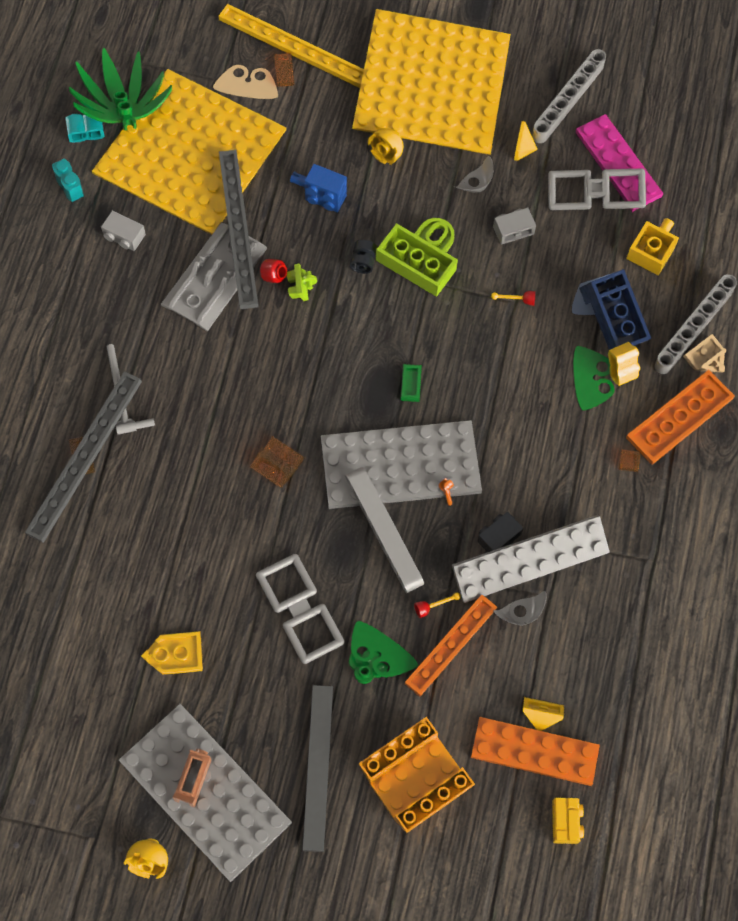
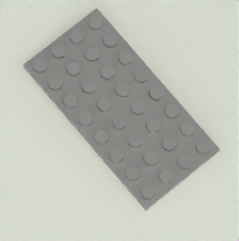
[321,420,482,509]
[119,704,292,882]

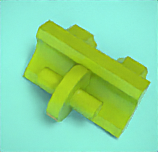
[287,263,317,301]

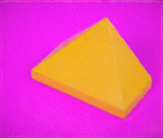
[514,121,537,161]
[523,697,564,731]

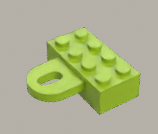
[376,218,458,297]

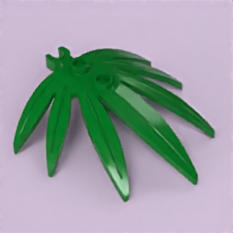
[69,48,172,130]

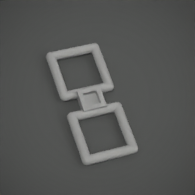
[548,168,646,210]
[256,554,344,664]

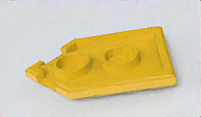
[141,631,203,675]

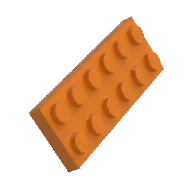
[626,370,735,465]
[471,717,600,786]

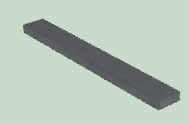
[303,685,333,852]

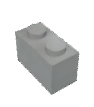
[493,208,536,245]
[101,210,146,251]

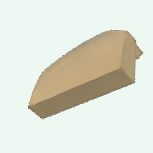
[683,334,726,372]

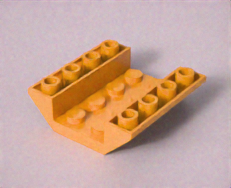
[359,717,475,833]

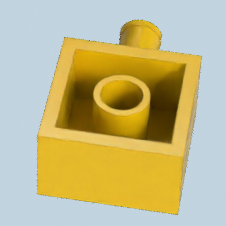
[626,218,679,276]

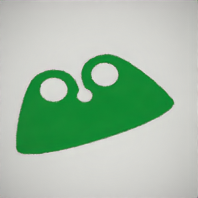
[573,346,615,411]
[351,621,418,677]

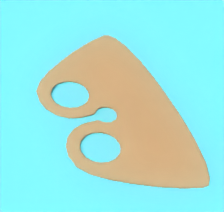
[213,65,278,99]

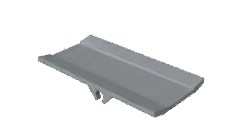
[161,222,267,331]

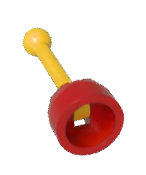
[491,291,535,306]
[414,592,461,618]

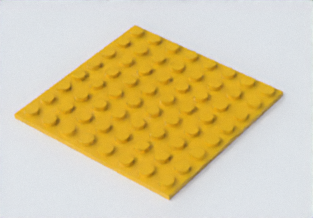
[352,9,511,155]
[92,69,286,235]

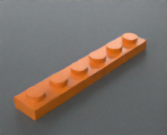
[405,595,497,697]

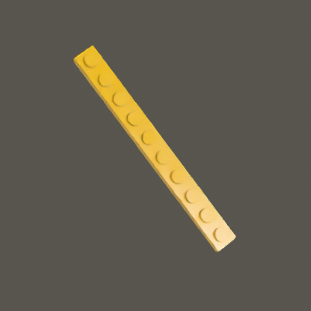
[219,4,364,88]

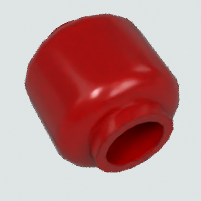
[260,259,287,283]

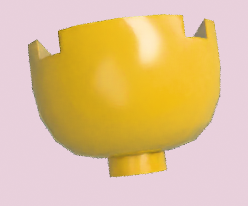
[368,128,404,165]
[124,838,168,879]

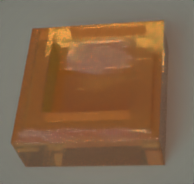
[619,450,640,472]

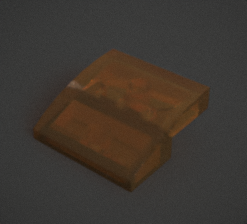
[250,436,305,488]

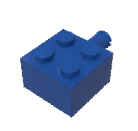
[290,164,347,213]

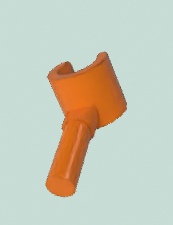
[439,478,454,506]

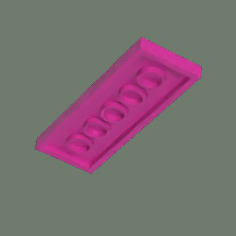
[575,114,663,212]

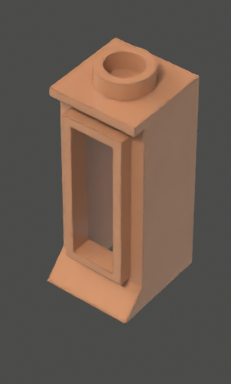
[173,749,211,808]

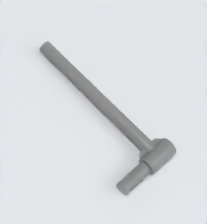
[107,344,155,435]

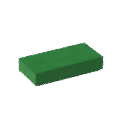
[401,364,422,402]

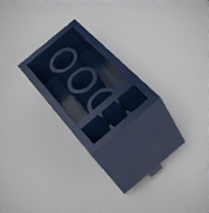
[579,269,651,350]

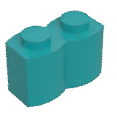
[65,114,105,143]
[52,159,84,202]

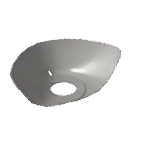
[454,156,494,193]
[493,591,547,626]

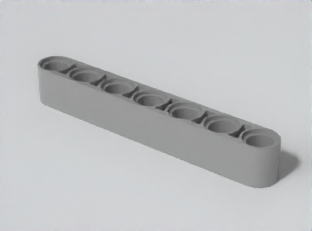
[532,49,606,143]
[654,274,737,374]
[345,466,424,593]

